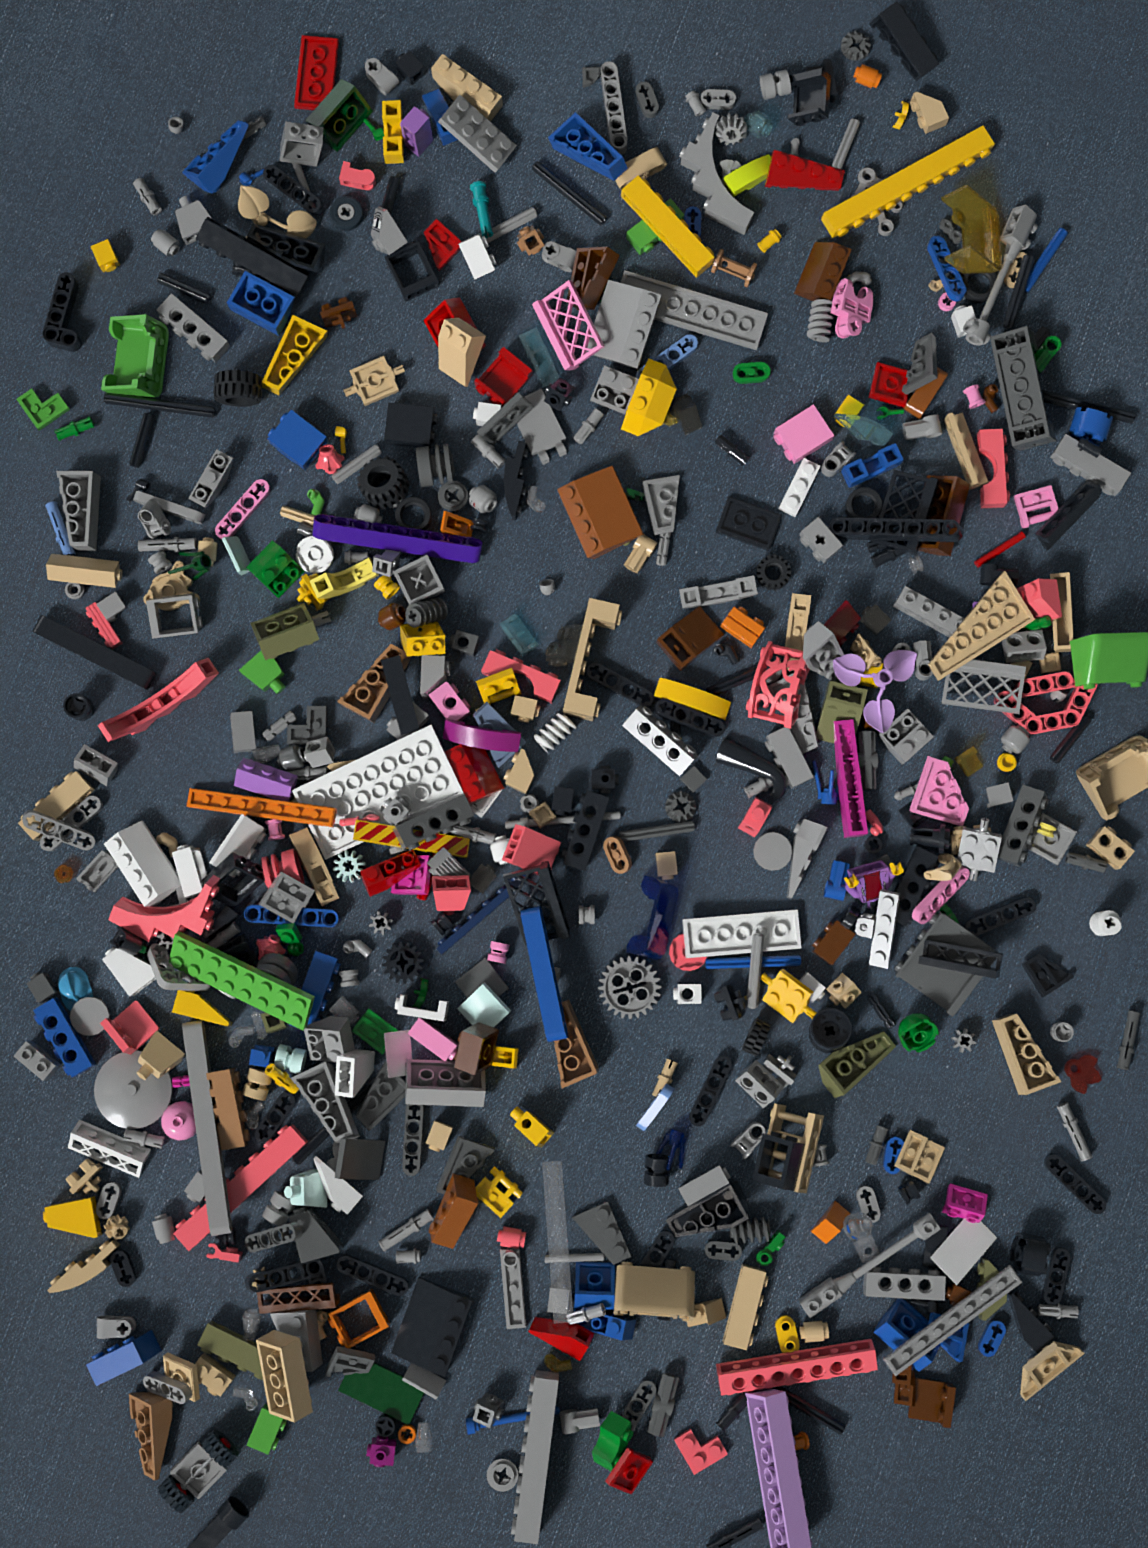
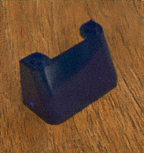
[625,875,678,959]

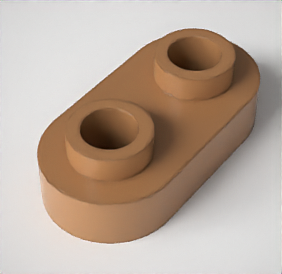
[603,836,632,874]

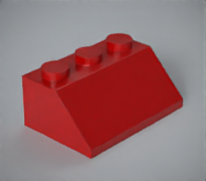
[423,297,486,350]
[445,744,504,806]

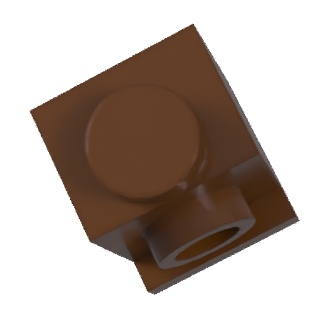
[945,1282,972,1306]

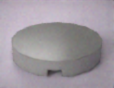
[753,832,792,871]
[70,997,110,1036]

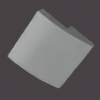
[259,872,315,924]

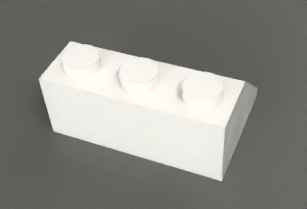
[209,814,267,877]

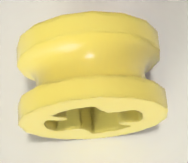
[1037,822,1057,838]

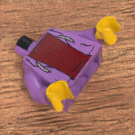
[844,860,904,909]

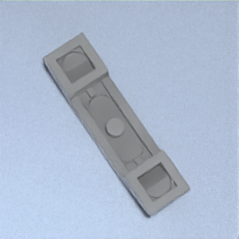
[679,576,758,609]

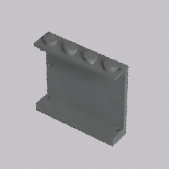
[894,911,998,1017]

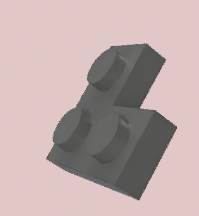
[287,706,327,745]

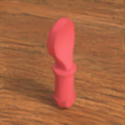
[339,814,380,826]

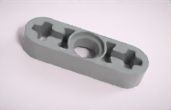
[143,1371,192,1404]

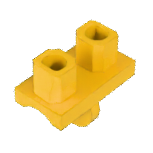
[297,573,330,611]

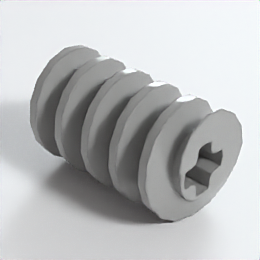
[807,299,833,342]

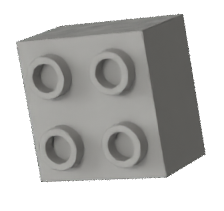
[393,555,445,605]

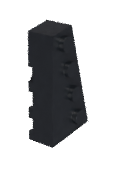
[869,1,939,81]

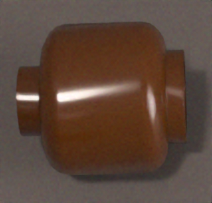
[378,603,406,631]

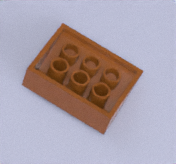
[557,466,644,559]

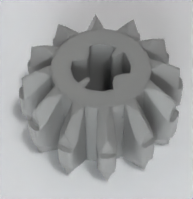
[716,113,747,146]

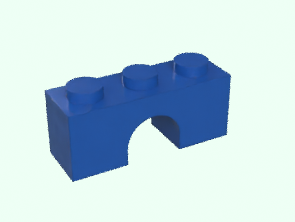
[841,443,904,488]

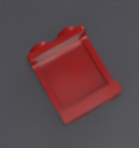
[474,346,533,407]

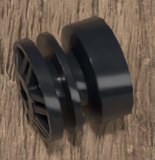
[808,1008,852,1053]

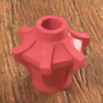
[315,444,345,474]
[256,935,286,960]

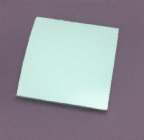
[457,982,511,1028]

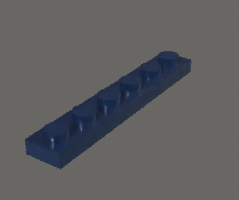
[436,875,530,955]

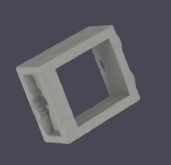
[280,122,323,167]
[146,593,203,639]
[678,1165,731,1206]

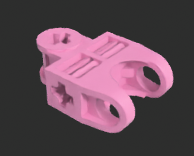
[831,278,873,339]

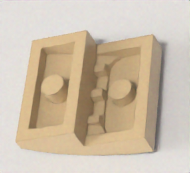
[894,1130,945,1184]

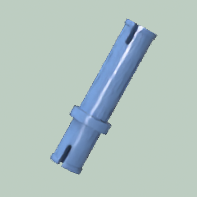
[45,501,75,556]

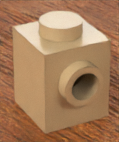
[511,695,540,723]

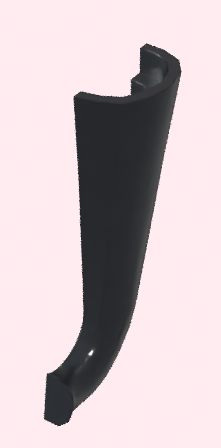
[716,737,787,800]

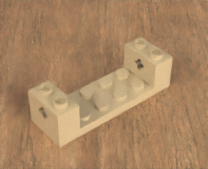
[563,598,622,721]

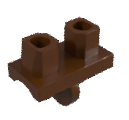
[320,297,357,329]

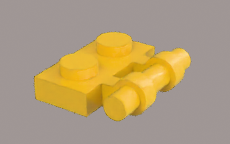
[475,1166,523,1218]

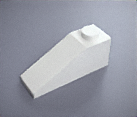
[314,1156,363,1214]

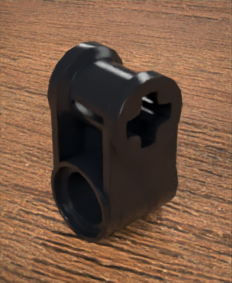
[110,926,142,955]

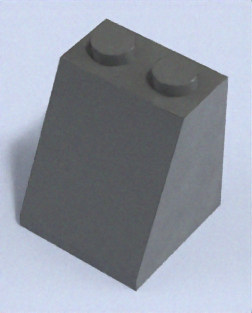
[289,1206,344,1263]

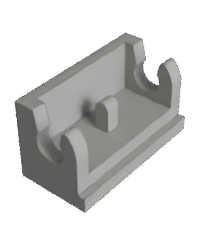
[230,711,256,753]
[76,850,118,892]

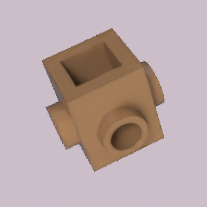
[516,226,545,255]

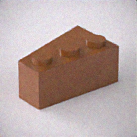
[429,1173,478,1249]

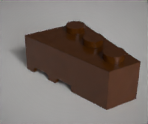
[566,247,620,310]

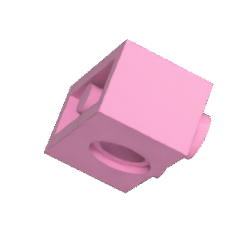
[429,681,471,722]

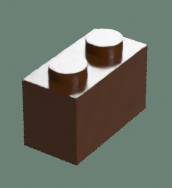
[812,920,856,965]

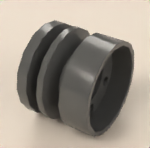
[416,444,455,487]

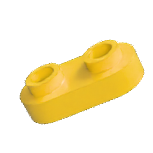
[775,1315,800,1353]

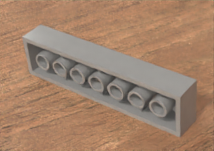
[511,1370,559,1544]

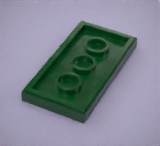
[338,1362,424,1425]

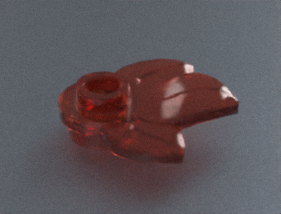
[1064,1055,1102,1094]

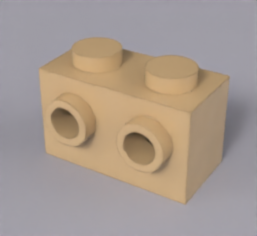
[195,1353,236,1397]

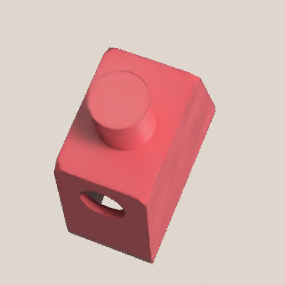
[738,796,772,837]
[432,875,471,915]

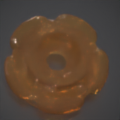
[54,864,73,883]

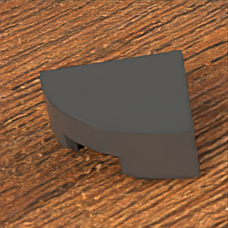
[582,67,601,88]

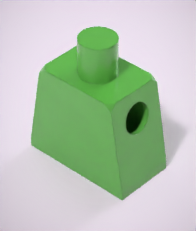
[239,651,285,694]

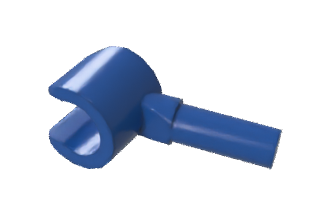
[239,169,264,186]

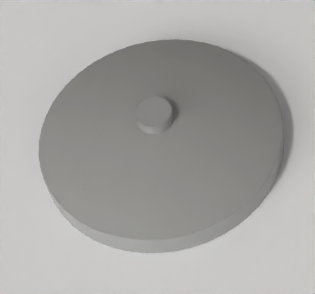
[94,1050,173,1129]

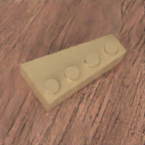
[992,1014,1061,1095]

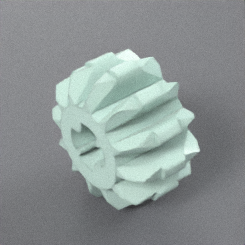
[333,850,366,883]

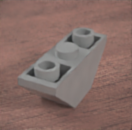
[189,449,233,508]

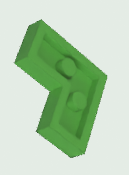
[16,388,70,431]

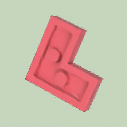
[674,1428,728,1475]

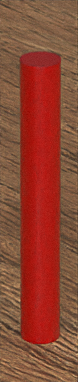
[974,531,1026,568]

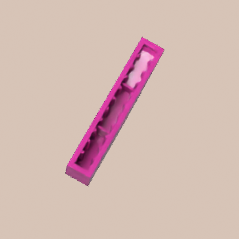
[833,719,868,838]

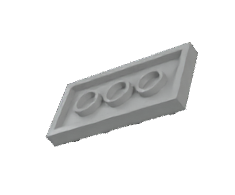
[438,95,517,173]

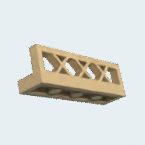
[944,412,988,490]

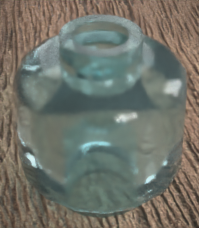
[745,110,773,139]

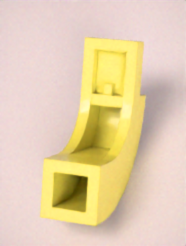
[310,558,379,599]

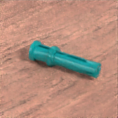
[470,181,493,238]

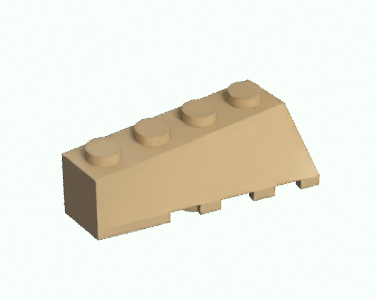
[431,54,503,122]

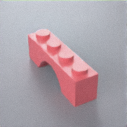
[976,429,1010,508]
[481,650,561,704]

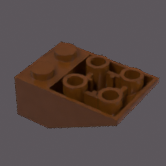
[656,606,724,671]

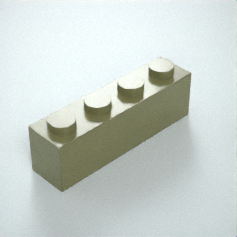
[197,1320,263,1380]

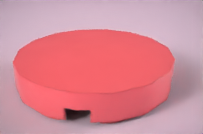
[669,934,707,971]

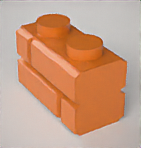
[720,606,765,648]

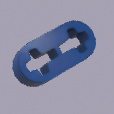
[684,206,701,237]
[883,1136,904,1174]
[978,1319,1006,1357]

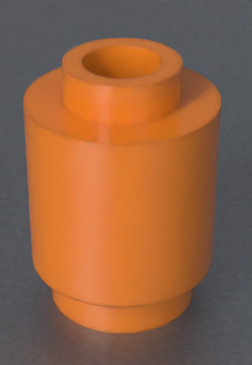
[853,64,882,88]

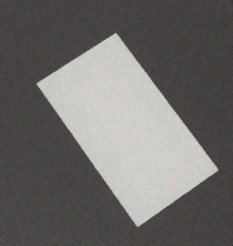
[930,1218,997,1285]

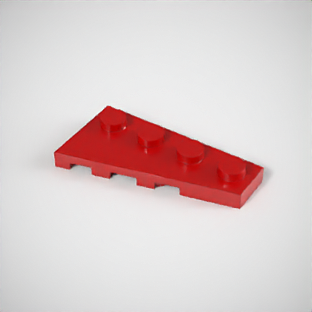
[764,150,845,191]

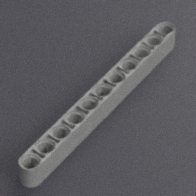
[182,1020,232,1236]

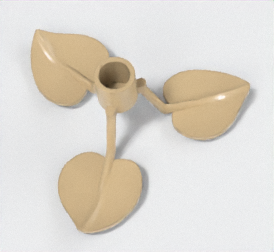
[238,185,317,238]

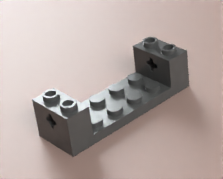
[990,326,1057,451]

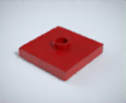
[868,362,908,408]
[605,1447,653,1494]

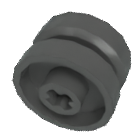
[255,953,299,986]

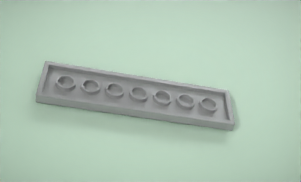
[621,270,768,350]

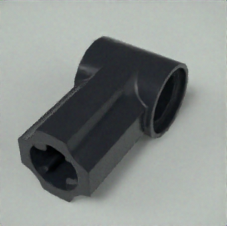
[980,564,1019,586]

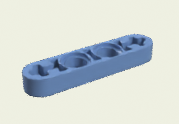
[636,335,698,379]

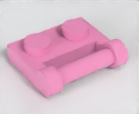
[1014,485,1058,529]

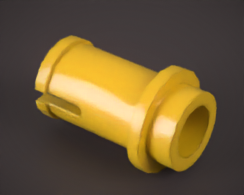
[757,229,782,253]

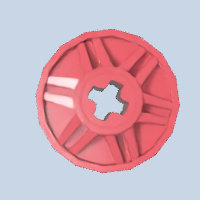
[261,849,305,888]

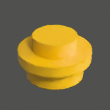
[997,753,1017,772]

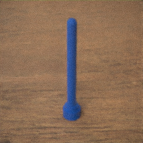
[465,1406,560,1435]

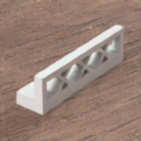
[68,1120,151,1178]

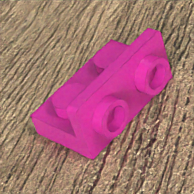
[942,1184,988,1223]

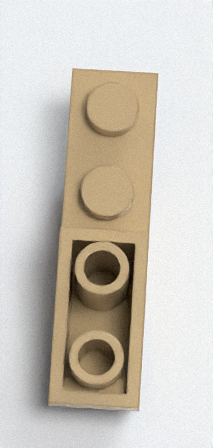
[289,827,339,906]
[47,1240,121,1293]

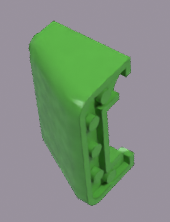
[101,314,169,397]
[1070,632,1148,689]

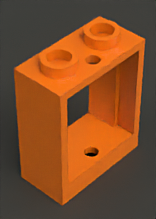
[328,1289,390,1348]

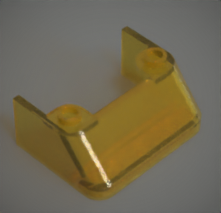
[941,184,1002,274]

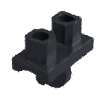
[714,984,748,1021]

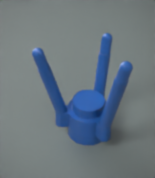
[812,760,839,805]

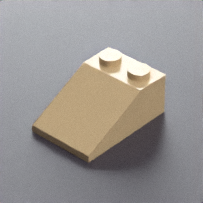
[438,318,486,387]

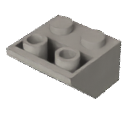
[590,366,639,414]
[879,709,934,764]
[304,1016,355,1062]

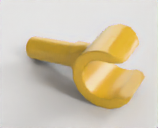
[335,426,347,453]

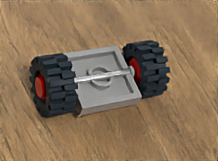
[158,1429,239,1513]

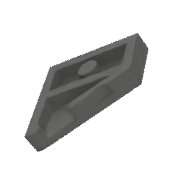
[325,1346,375,1377]

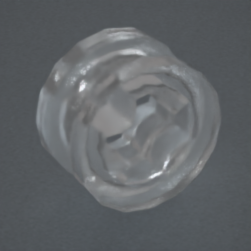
[909,555,924,574]

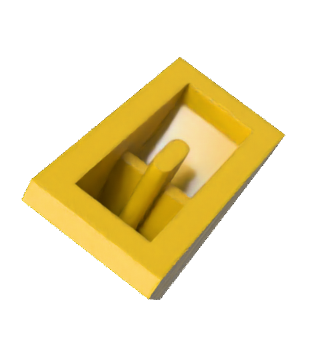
[491,1046,519,1068]

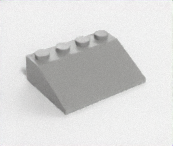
[586,280,662,370]

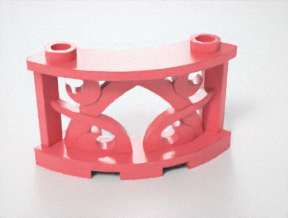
[746,641,810,729]

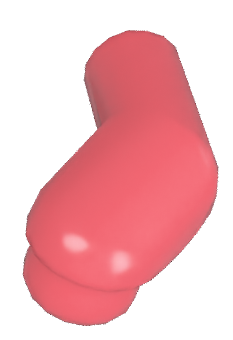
[865,809,884,836]

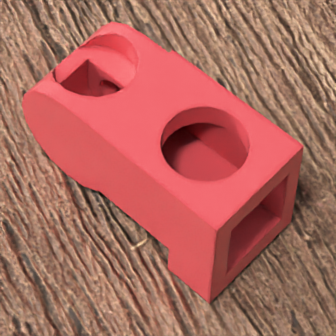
[339,161,376,190]

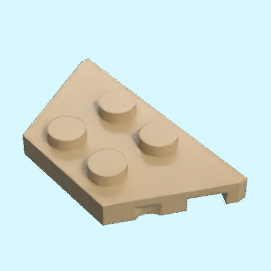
[1020,1342,1085,1401]

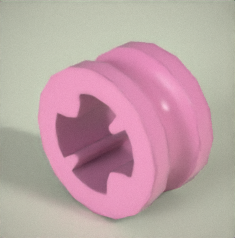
[938,293,956,311]

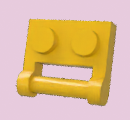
[476,668,521,705]

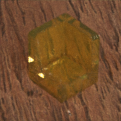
[954,746,983,777]

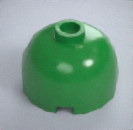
[898,1013,939,1052]

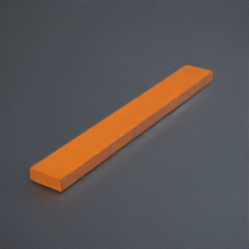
[186,788,337,828]

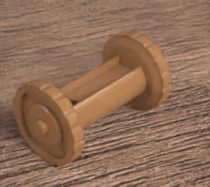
[711,249,757,288]

